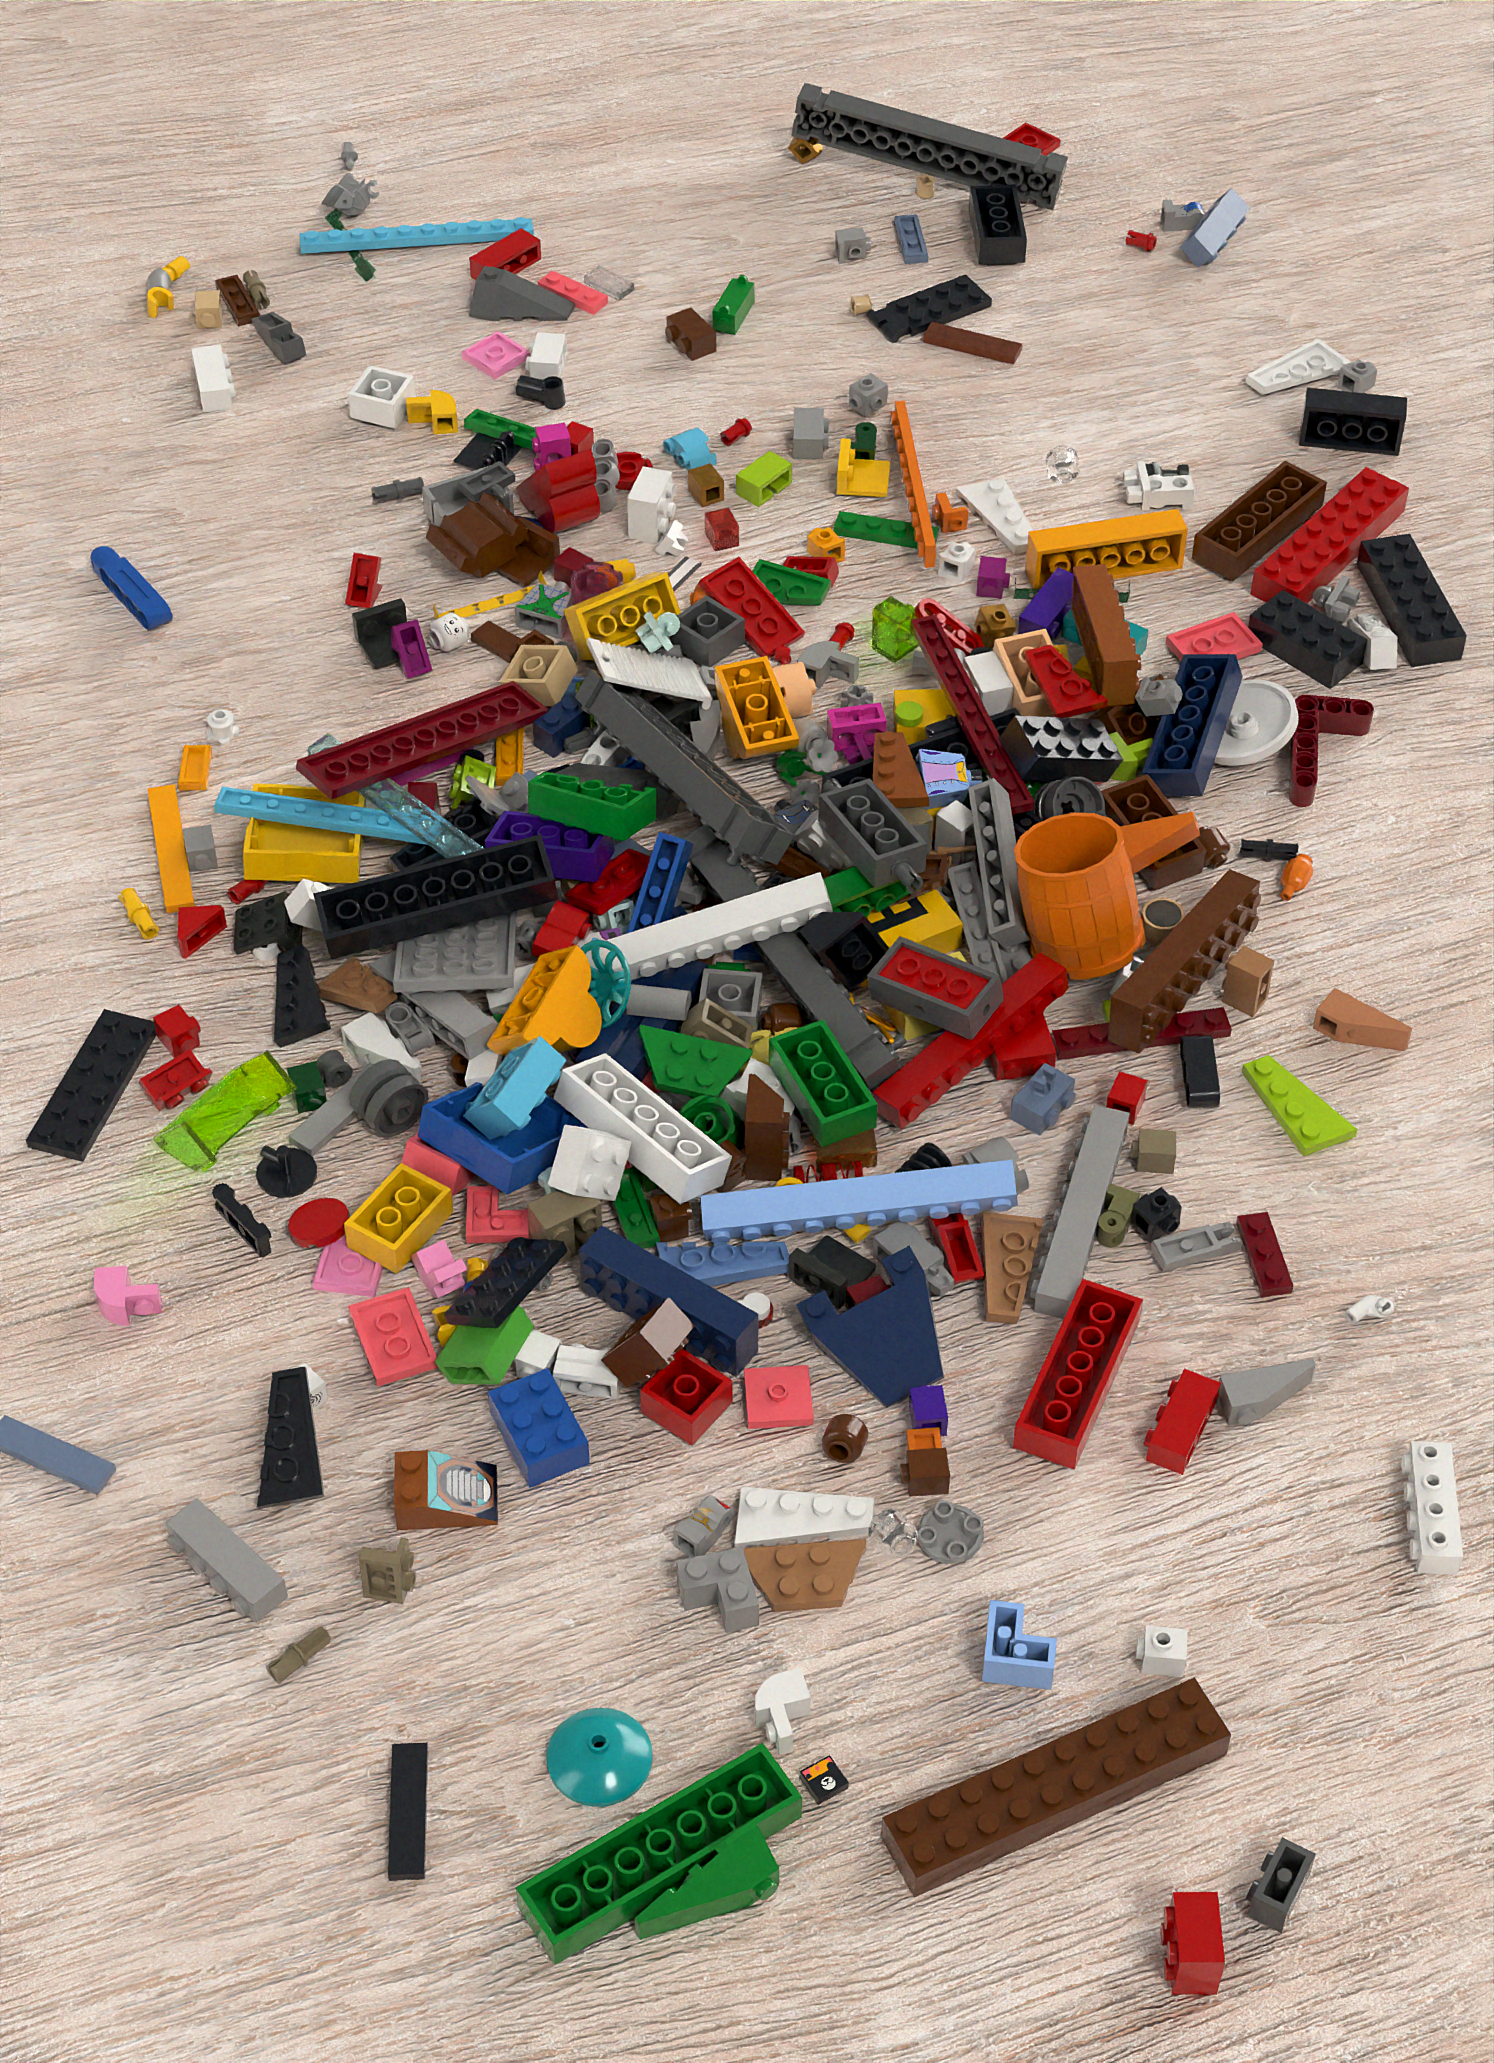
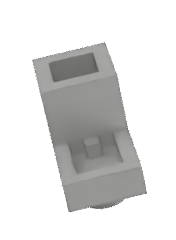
[797,641,859,689]

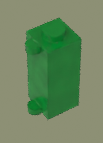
[712,274,755,335]

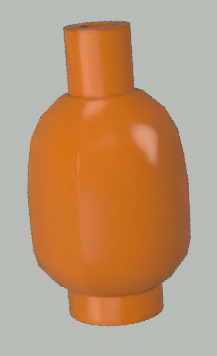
[1280,853,1313,901]

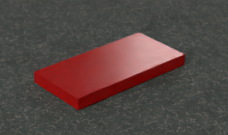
[698,556,806,659]

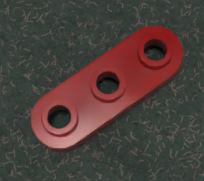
[914,598,984,657]

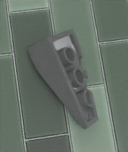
[469,266,575,321]

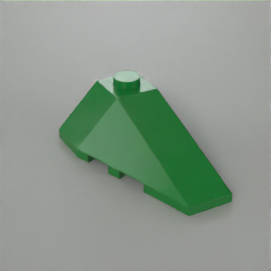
[635,1820,779,1940]

